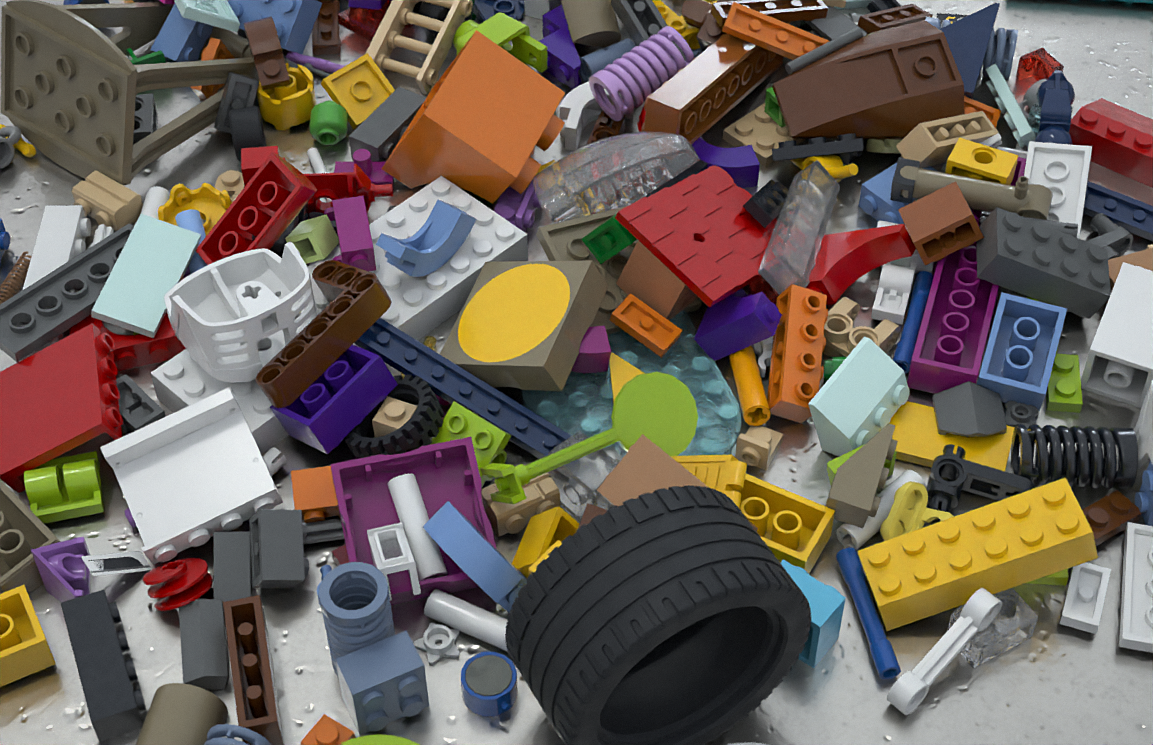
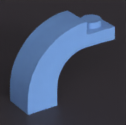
[376,200,477,277]
[423,501,527,612]

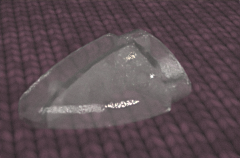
[533,131,700,224]

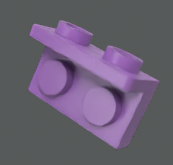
[493,178,544,233]

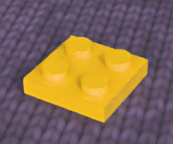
[320,53,395,130]

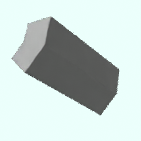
[179,599,228,690]

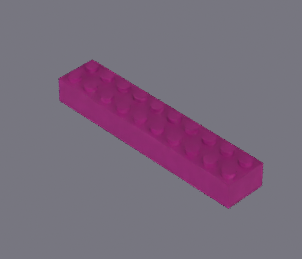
[907,157,1027,394]

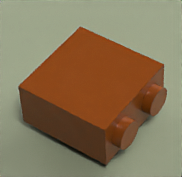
[898,181,984,266]

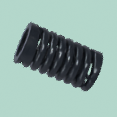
[1011,424,1138,490]

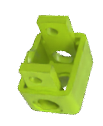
[453,13,548,73]

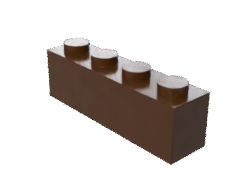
[223,595,284,745]

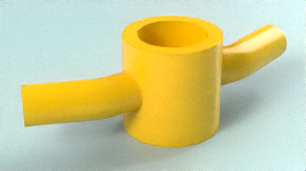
[790,155,858,186]

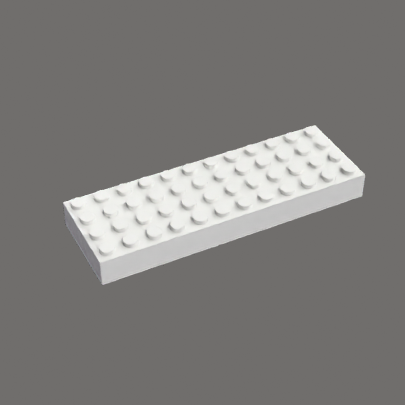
[151,176,528,455]

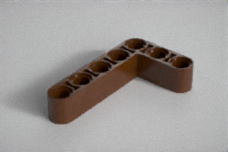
[256,260,392,408]

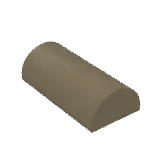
[561,0,622,48]
[0,479,60,593]
[135,683,229,745]

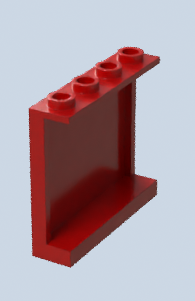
[0,323,123,493]

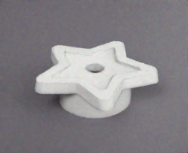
[414,623,460,665]

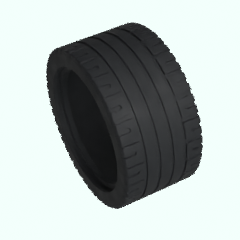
[505,485,811,745]

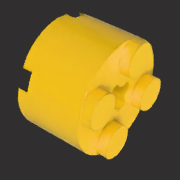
[257,63,317,131]

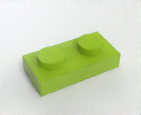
[1045,353,1083,413]

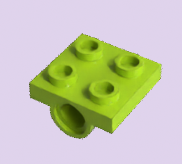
[430,401,511,488]
[24,451,104,524]

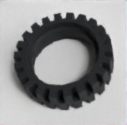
[344,375,444,459]

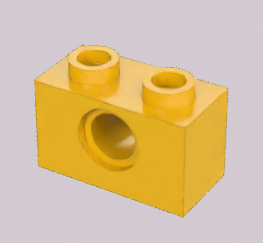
[945,137,1019,185]

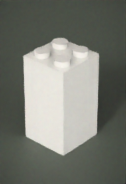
[1081,262,1153,408]

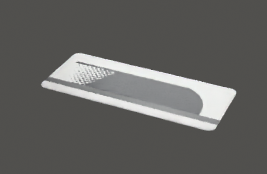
[82,551,152,576]

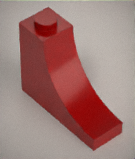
[795,224,916,305]

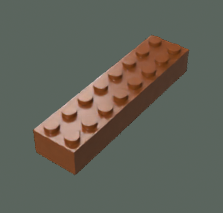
[641,21,790,161]

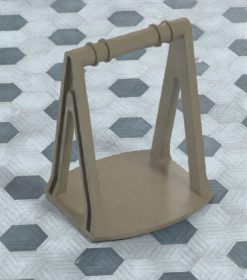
[1,0,290,185]

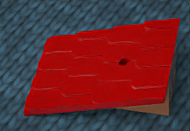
[615,165,804,320]

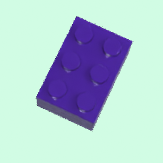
[270,344,398,454]

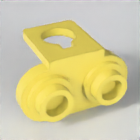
[880,481,954,541]

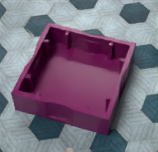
[330,437,497,605]

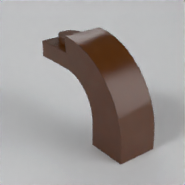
[243,16,291,91]

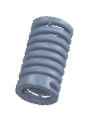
[925,16,1018,80]
[319,562,395,676]

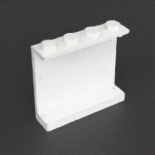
[100,387,283,565]

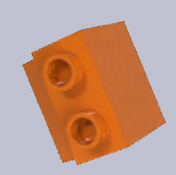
[382,30,565,204]

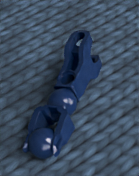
[1034,70,1075,145]

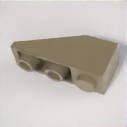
[825,424,898,528]

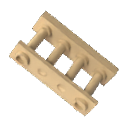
[365,0,473,95]

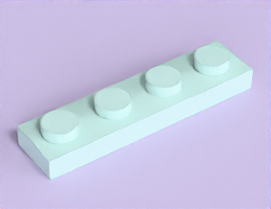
[985,63,1036,148]

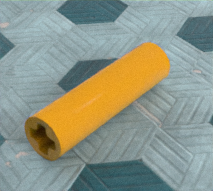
[729,346,770,426]

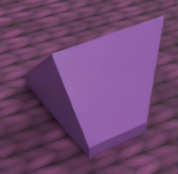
[31,537,91,602]

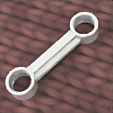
[887,588,1002,715]

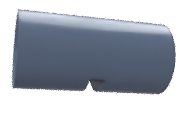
[579,38,636,82]

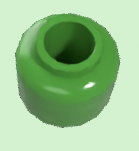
[309,101,348,145]

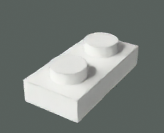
[1059,562,1111,634]

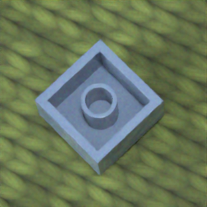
[335,630,429,735]

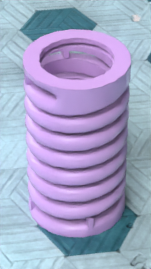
[589,26,694,121]

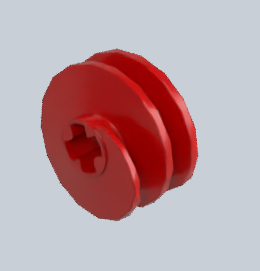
[142,558,213,611]

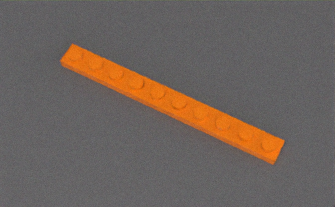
[722,2,1001,128]

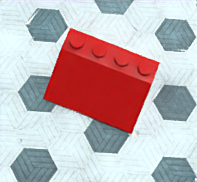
[1069,98,1153,188]

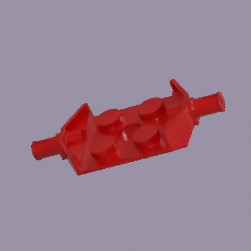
[303,164,393,220]

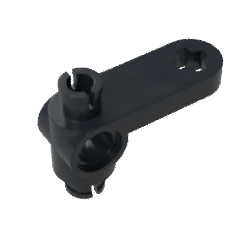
[926,444,1036,520]

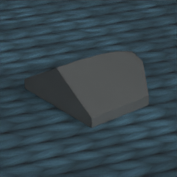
[932,381,1007,437]

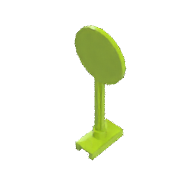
[480,372,698,504]

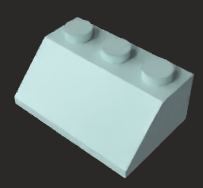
[808,337,910,456]

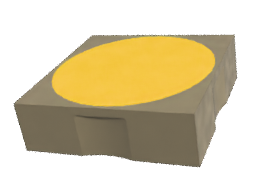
[440,260,609,391]

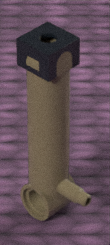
[890,158,1053,220]

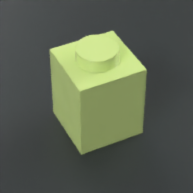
[285,214,339,264]

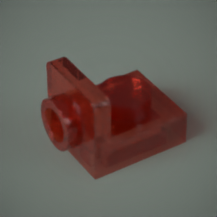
[1016,48,1064,81]

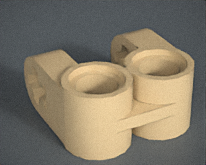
[823,297,901,357]

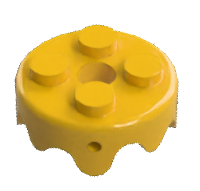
[158,183,232,236]

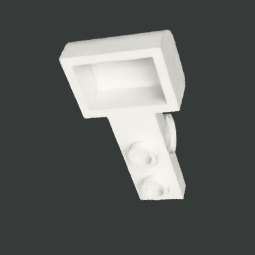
[871,220,934,325]

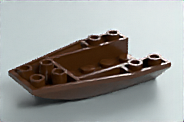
[772,20,964,139]

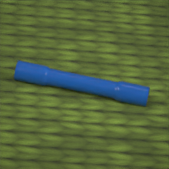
[893,271,934,374]
[836,548,901,680]

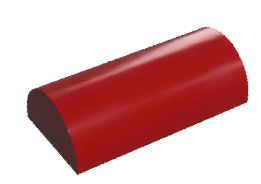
[195,152,317,265]

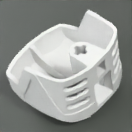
[164,242,318,383]

